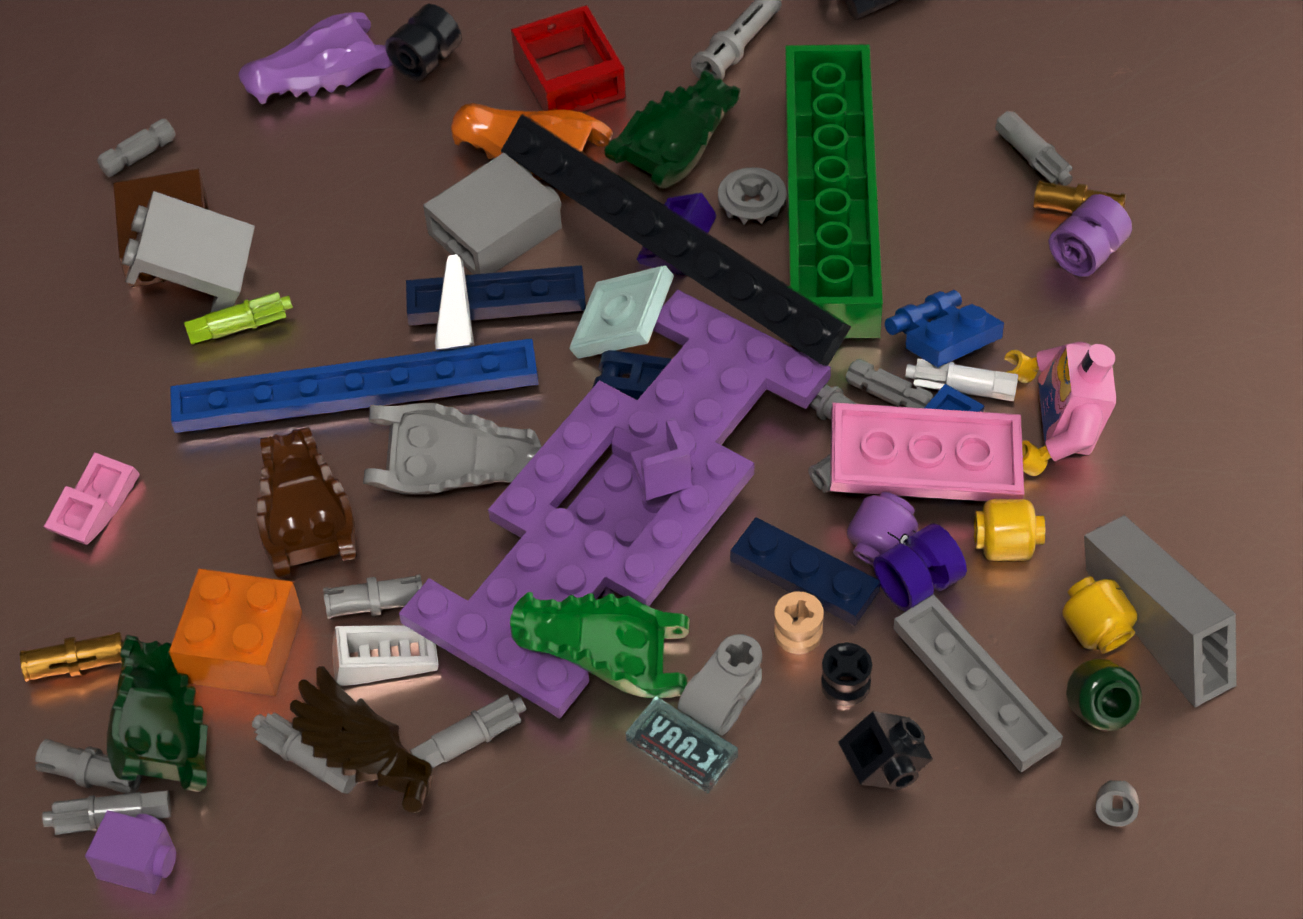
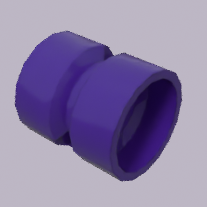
[873,523,967,612]

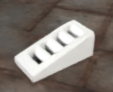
[435,255,474,351]
[332,625,439,686]

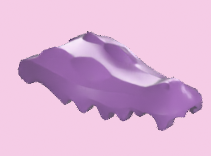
[238,12,393,104]

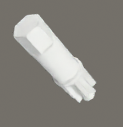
[905,358,1018,402]

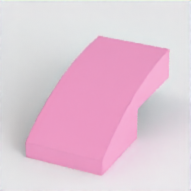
[44,452,140,545]

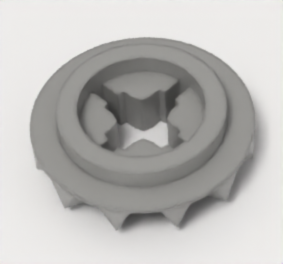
[718,167,787,224]

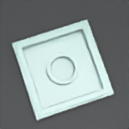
[569,265,674,359]

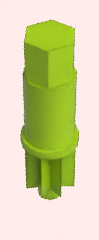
[184,292,293,345]

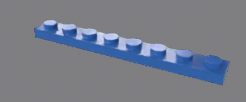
[170,338,539,433]

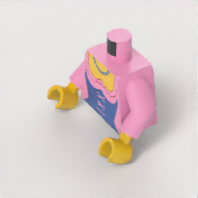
[1004,342,1116,476]

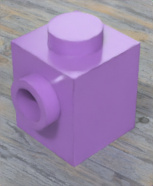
[85,810,176,895]

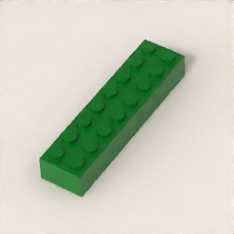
[785,44,883,338]

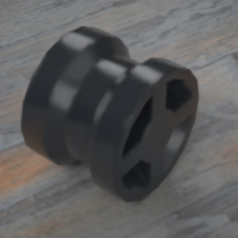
[821,642,873,706]

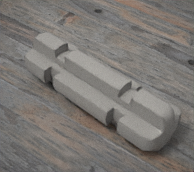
[97,119,176,177]
[846,359,933,408]

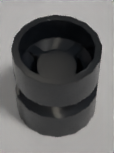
[385,4,462,81]

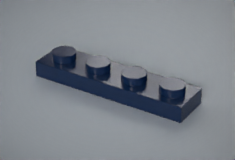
[406,265,586,326]

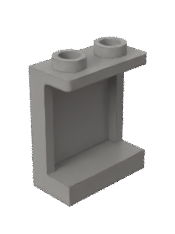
[122,191,255,312]

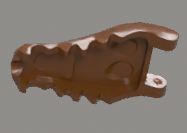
[257,427,356,578]

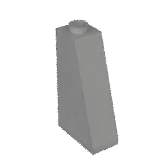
[1084,515,1236,707]

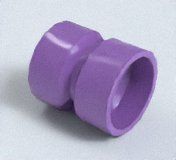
[1049,194,1132,277]

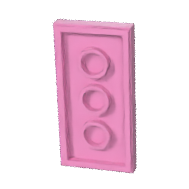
[830,402,1024,501]

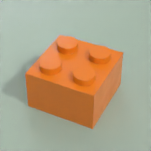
[169,569,302,696]

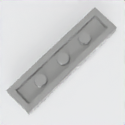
[894,594,1063,772]

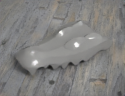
[363,403,541,494]

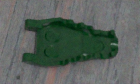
[604,71,741,188]
[107,635,207,792]

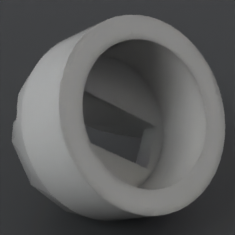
[1096,780,1139,827]

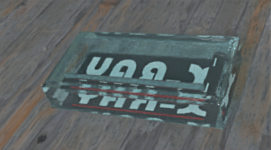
[626,696,738,793]

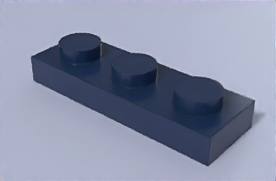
[730,517,880,626]

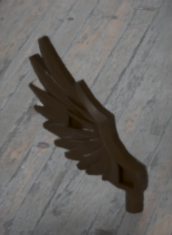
[290,666,433,813]

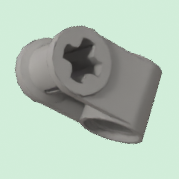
[678,634,762,736]

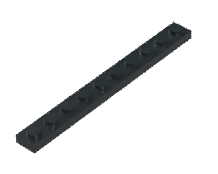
[501,114,852,366]

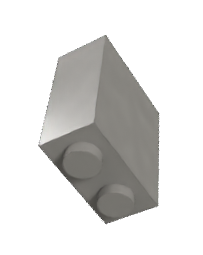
[423,153,562,274]

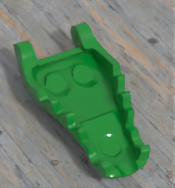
[510,592,690,698]

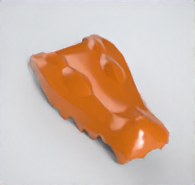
[451,103,613,180]

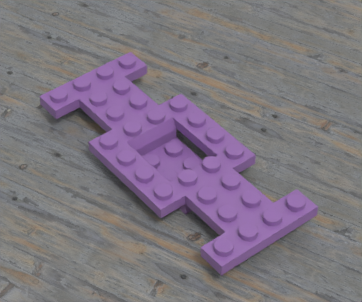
[399,289,831,719]

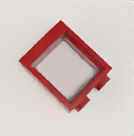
[511,5,626,112]

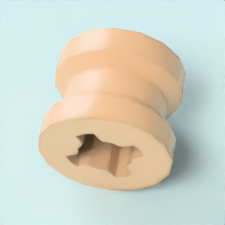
[774,591,824,654]

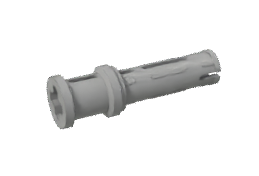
[691,0,782,80]

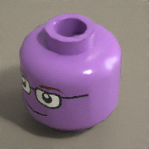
[847,492,919,566]

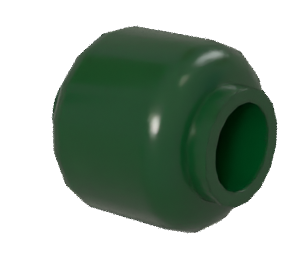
[1066,659,1142,731]

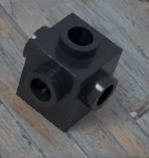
[838,711,933,790]

